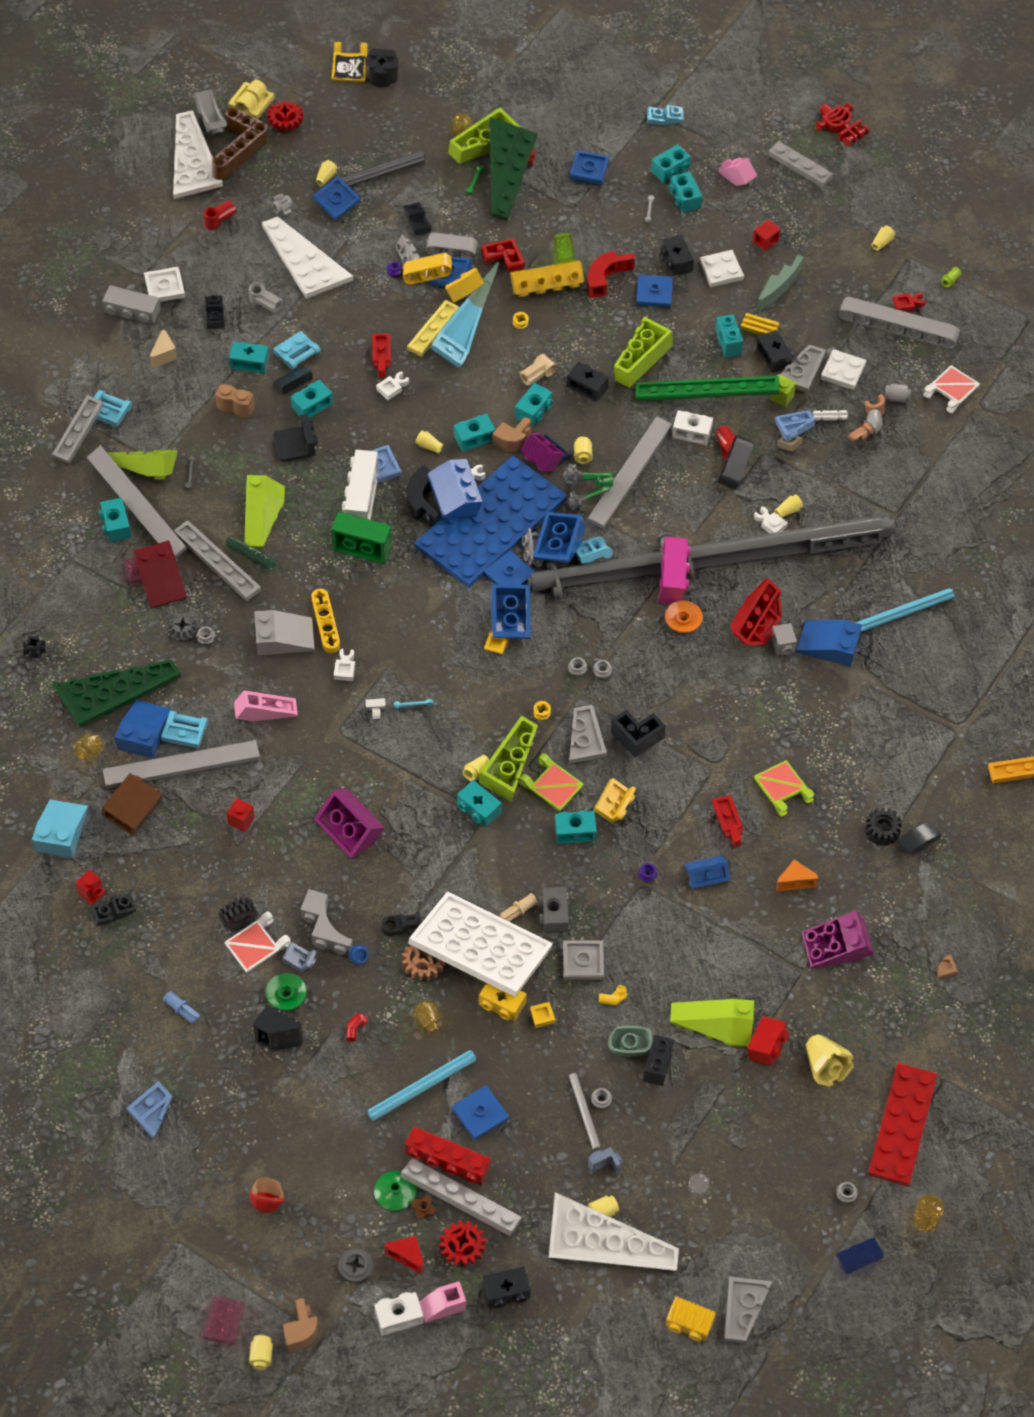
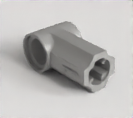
[249,282,283,313]

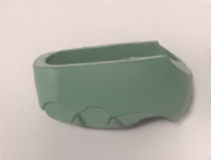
[608,1025,653,1057]

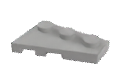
[777,345,826,393]
[569,705,607,764]
[724,1277,772,1344]

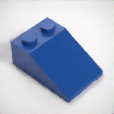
[533,512,586,563]
[490,584,530,639]
[796,620,862,667]
[115,700,173,758]

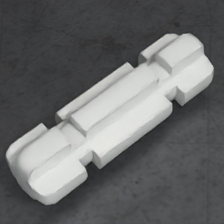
[812,410,848,421]

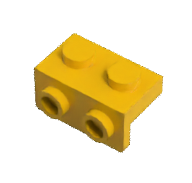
[593,778,636,823]

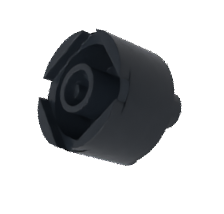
[365,48,399,87]

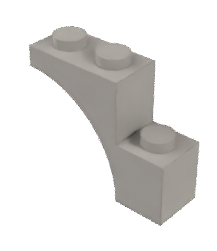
[194,89,227,135]
[301,889,353,955]

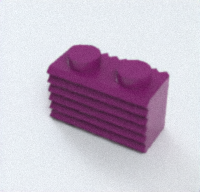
[521,432,564,472]

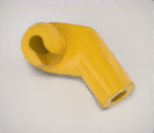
[598,985,627,1006]

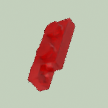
[372,334,391,377]
[712,795,743,848]

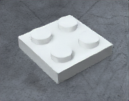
[699,250,744,287]
[144,267,185,302]
[821,349,866,390]

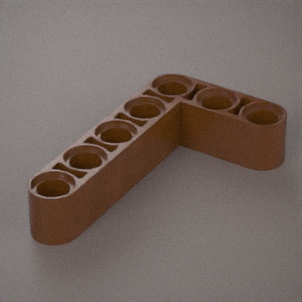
[212,108,267,180]

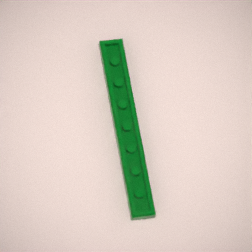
[636,376,779,401]

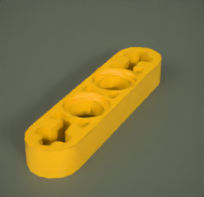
[312,589,340,654]

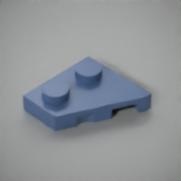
[775,410,815,441]
[127,1081,172,1139]

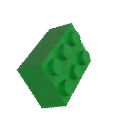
[331,512,392,565]

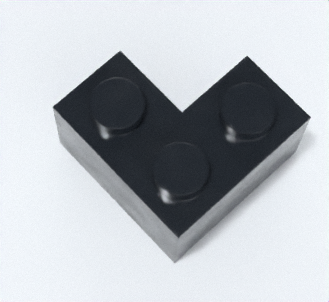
[611,710,666,758]

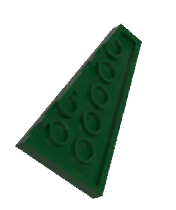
[489,117,538,221]
[52,659,181,728]

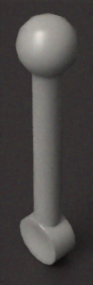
[645,195,655,223]

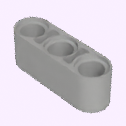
[426,233,478,260]

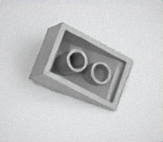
[254,610,315,655]

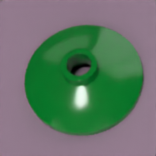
[266,973,306,1011]
[374,1171,416,1211]

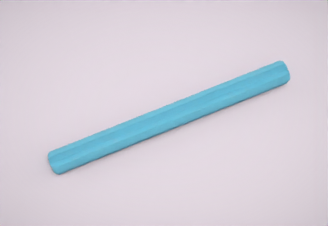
[855,588,954,632]
[368,1050,476,1121]

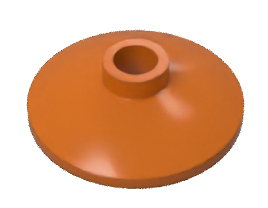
[665,601,703,633]

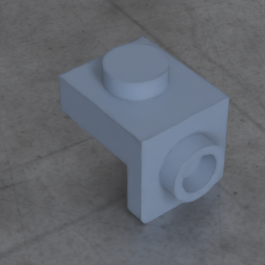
[281,942,317,973]
[588,1147,622,1174]

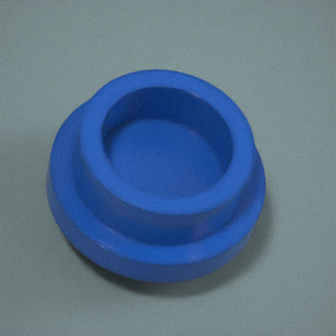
[349,944,369,965]

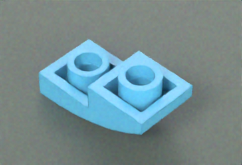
[647,105,683,125]

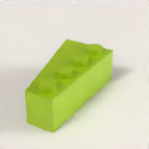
[448,108,520,164]

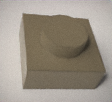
[777,436,802,451]

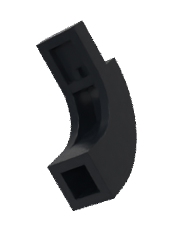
[407,465,440,527]

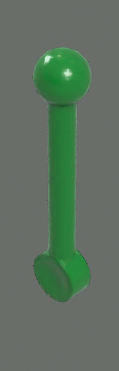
[466,166,483,194]

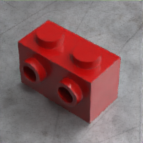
[747,1016,789,1066]

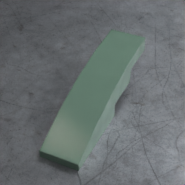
[757,255,804,311]

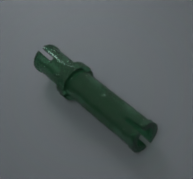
[225,535,277,571]

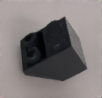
[253,1005,303,1051]

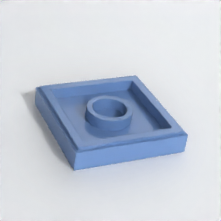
[371,445,402,483]

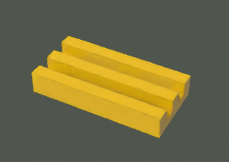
[740,313,779,335]

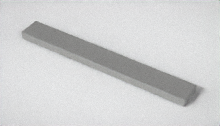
[588,417,672,529]
[87,445,187,558]
[103,740,260,789]

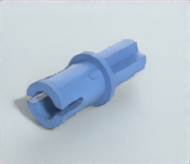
[163,991,200,1023]

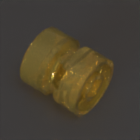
[913,1195,944,1232]

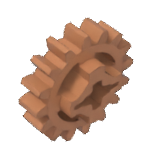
[402,945,446,981]

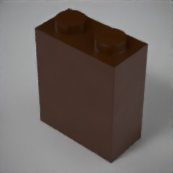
[101,773,162,837]

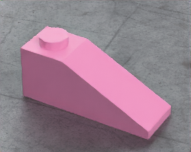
[234,691,298,721]

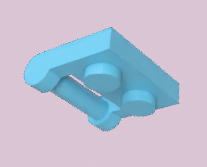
[273,331,321,370]
[94,390,133,427]
[575,536,613,564]
[161,711,208,749]

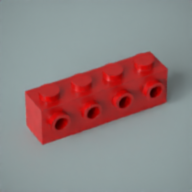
[405,1127,491,1186]

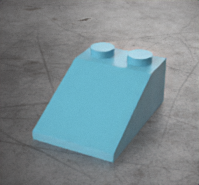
[32,799,88,858]

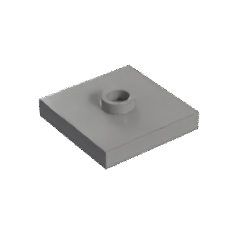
[563,940,604,980]

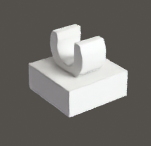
[366,698,386,719]

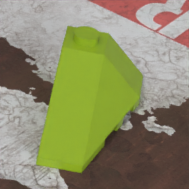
[108,450,177,479]
[245,475,285,548]
[670,999,754,1048]

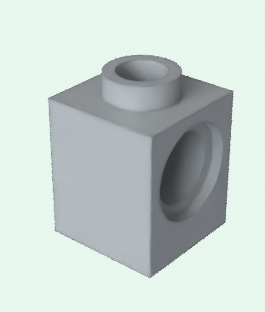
[771,623,797,655]

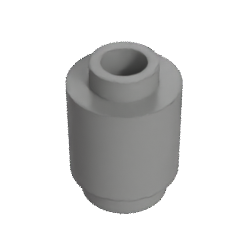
[885,384,911,403]

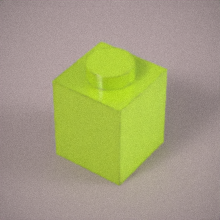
[770,375,796,407]

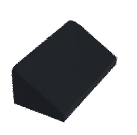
[273,366,313,395]

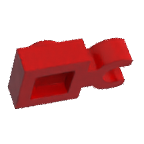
[892,293,926,312]

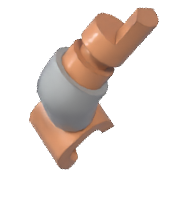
[847,394,885,442]

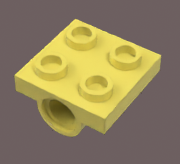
[228,80,274,119]

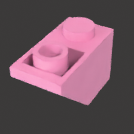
[718,157,757,186]
[419,1281,466,1323]

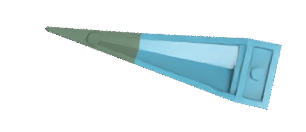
[430,262,499,368]

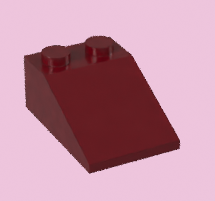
[133,540,187,609]

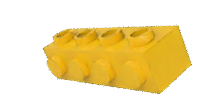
[510,261,584,297]

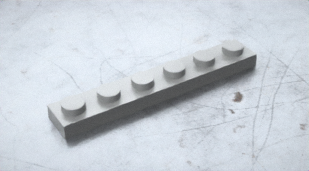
[174,520,261,601]
[401,1158,522,1236]

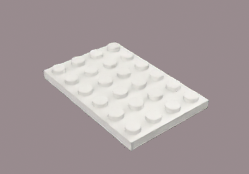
[408,892,553,997]

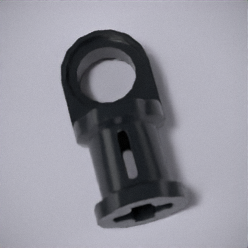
[381,912,421,937]

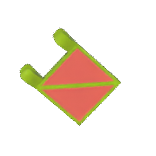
[519,753,584,812]
[754,760,814,817]

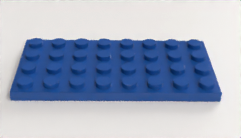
[414,456,567,588]

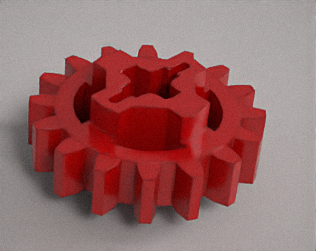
[267,100,304,132]
[440,1220,486,1268]

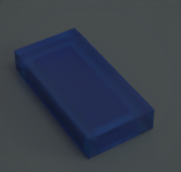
[836,1237,884,1275]

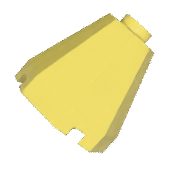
[806,1035,854,1087]

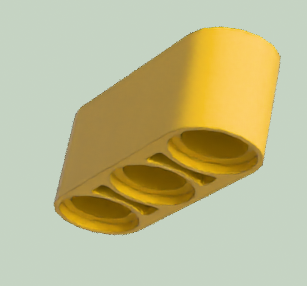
[403,253,452,284]

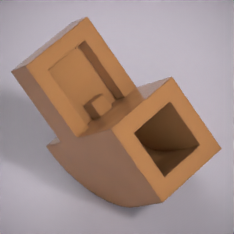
[492,417,532,452]
[283,1298,318,1352]

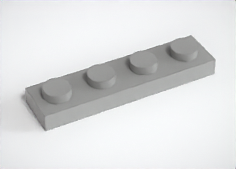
[768,141,833,188]
[52,395,104,464]

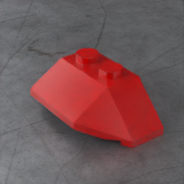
[730,578,782,646]

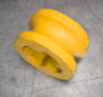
[512,312,529,329]
[533,701,551,721]

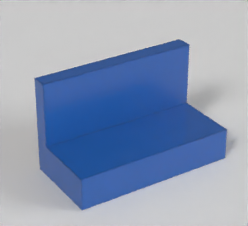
[684,856,730,889]

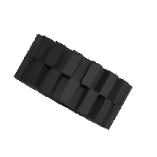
[865,808,902,846]
[218,897,258,931]

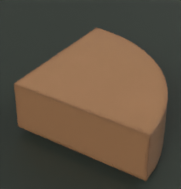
[937,954,958,980]

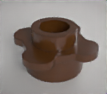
[411,1195,436,1219]

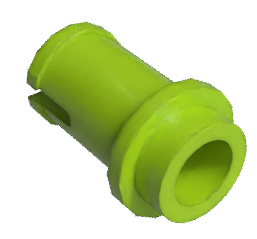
[941,267,962,288]

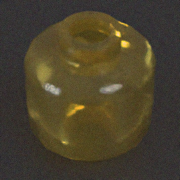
[451,113,473,136]
[74,733,103,761]
[412,1000,443,1032]

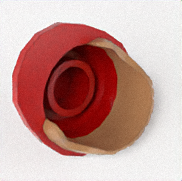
[249,1178,285,1213]

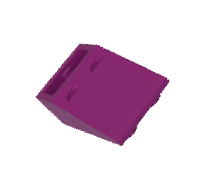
[801,911,874,968]

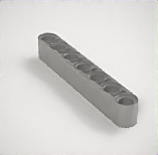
[838,297,960,349]

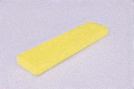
[407,300,460,357]

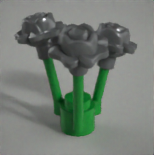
[563,463,613,512]

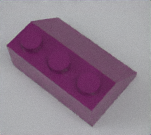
[314,789,385,858]

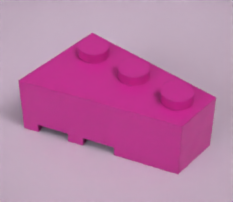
[657,537,691,605]

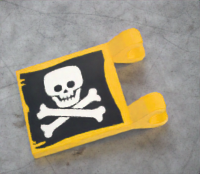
[332,42,368,82]

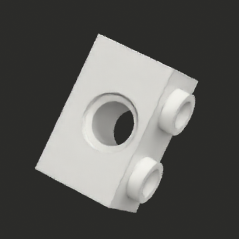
[672,410,713,445]
[374,1292,424,1336]

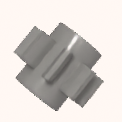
[272,193,293,215]

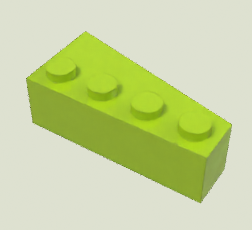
[614,317,673,388]
[478,716,538,802]

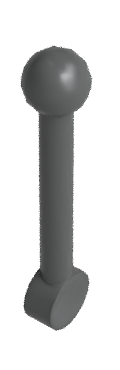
[185,456,195,490]

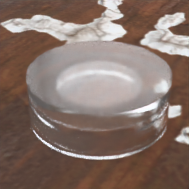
[688,1174,709,1196]

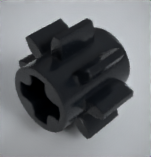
[23,635,46,660]

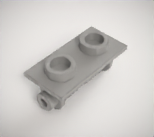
[395,235,420,264]
[522,528,544,567]

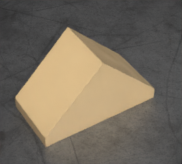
[149,330,177,368]

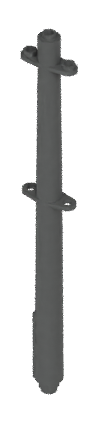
[527,516,896,600]

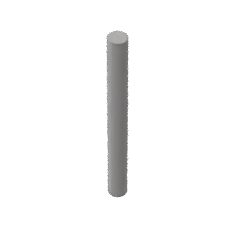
[569,1073,601,1151]

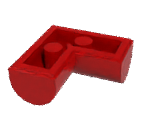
[481,238,525,272]

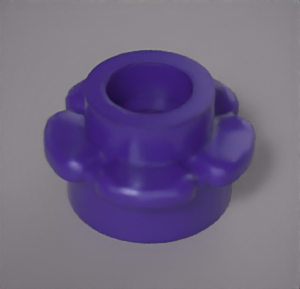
[386,262,403,278]
[638,863,658,882]

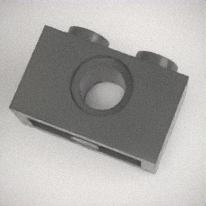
[538,887,569,933]

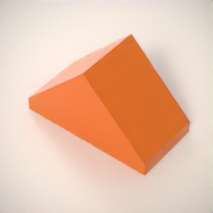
[776,860,818,892]

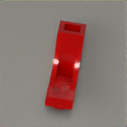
[587,251,635,298]

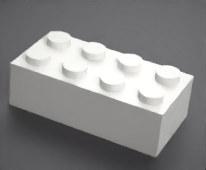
[342,450,379,520]

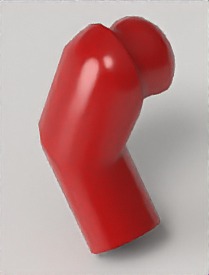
[346,1013,368,1042]

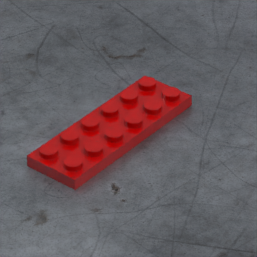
[868,1062,937,1187]

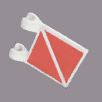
[923,366,980,413]
[224,912,291,973]

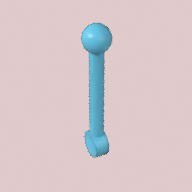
[393,699,434,709]

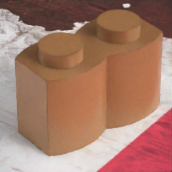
[215,384,255,418]

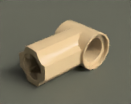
[520,354,557,385]

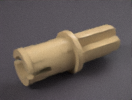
[500,893,538,922]

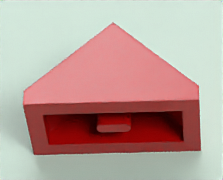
[384,1236,424,1275]

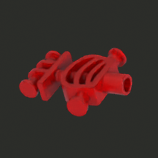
[816,103,869,146]

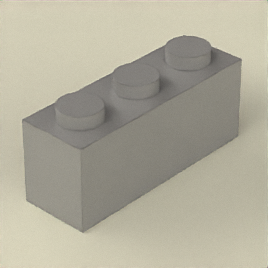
[102,285,161,324]

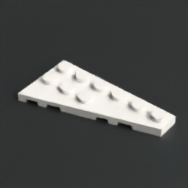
[173,110,223,199]
[262,217,353,298]
[549,1192,679,1270]

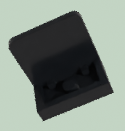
[273,414,318,461]

